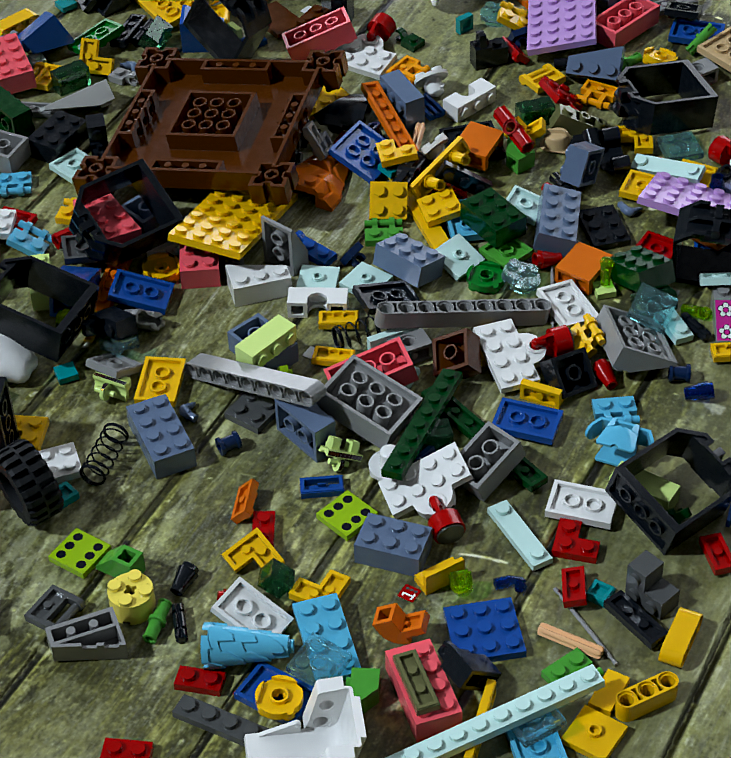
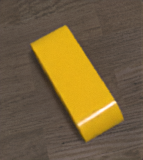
[0,8,39,36]
[658,607,703,669]
[615,671,679,722]

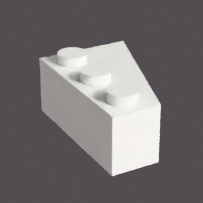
[225,265,292,307]

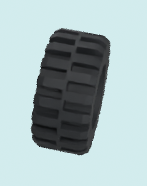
[0,439,64,526]

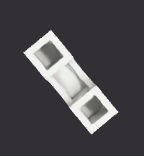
[443,78,496,123]
[287,287,349,318]

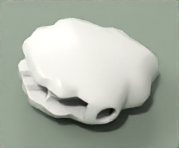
[0,334,38,383]

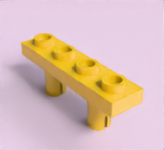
[409,136,471,199]

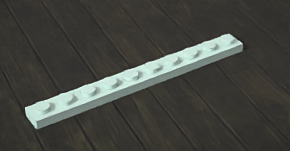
[385,664,605,758]

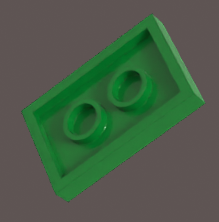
[67,18,125,55]

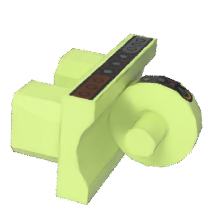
[93,372,131,401]
[319,435,363,472]

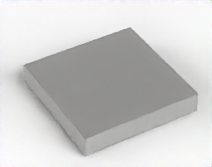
[85,351,143,379]

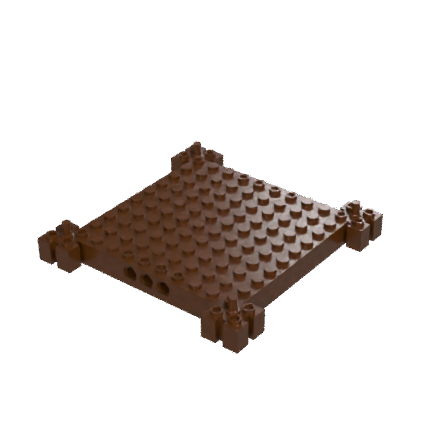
[72,47,348,206]

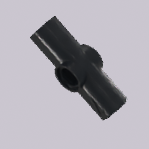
[392,151,426,188]

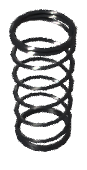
[332,315,390,348]
[79,423,129,486]

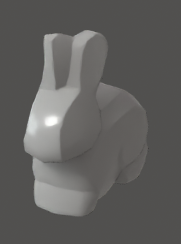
[125,309,165,332]

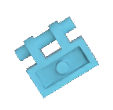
[0,171,33,198]
[6,220,53,256]
[591,396,640,424]

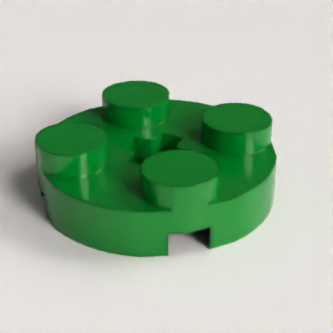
[467,261,506,295]

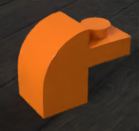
[372,603,430,644]

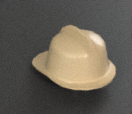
[540,127,572,154]

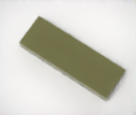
[393,649,440,716]

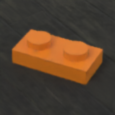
[231,478,259,524]

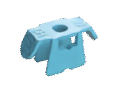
[585,417,654,467]

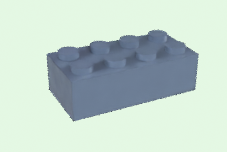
[533,183,581,257]
[126,394,197,479]

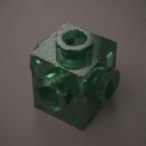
[257,558,295,599]

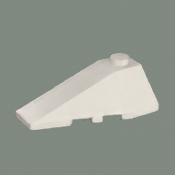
[40,79,115,112]

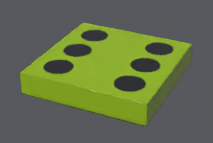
[316,490,379,541]
[48,528,112,579]

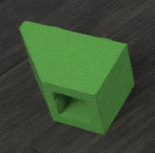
[506,136,535,175]
[95,544,146,578]
[346,667,381,714]

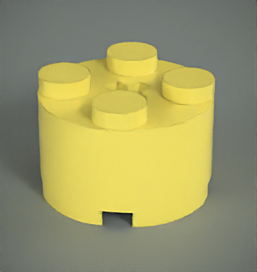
[107,569,156,625]

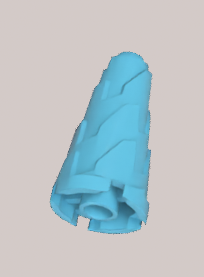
[201,622,295,670]

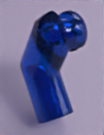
[493,575,527,593]

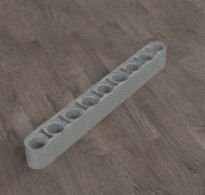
[374,298,552,329]
[184,353,327,407]

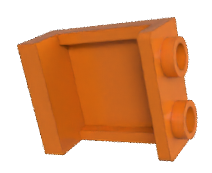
[460,121,504,171]
[554,241,613,296]

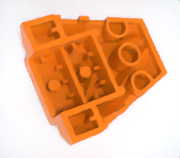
[296,155,350,212]

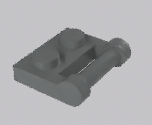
[24,584,86,630]

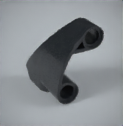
[314,94,373,134]
[568,126,631,174]

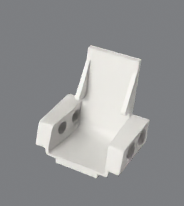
[244,676,367,758]

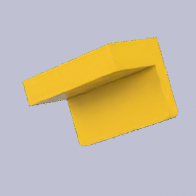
[520,378,564,409]
[414,556,465,596]

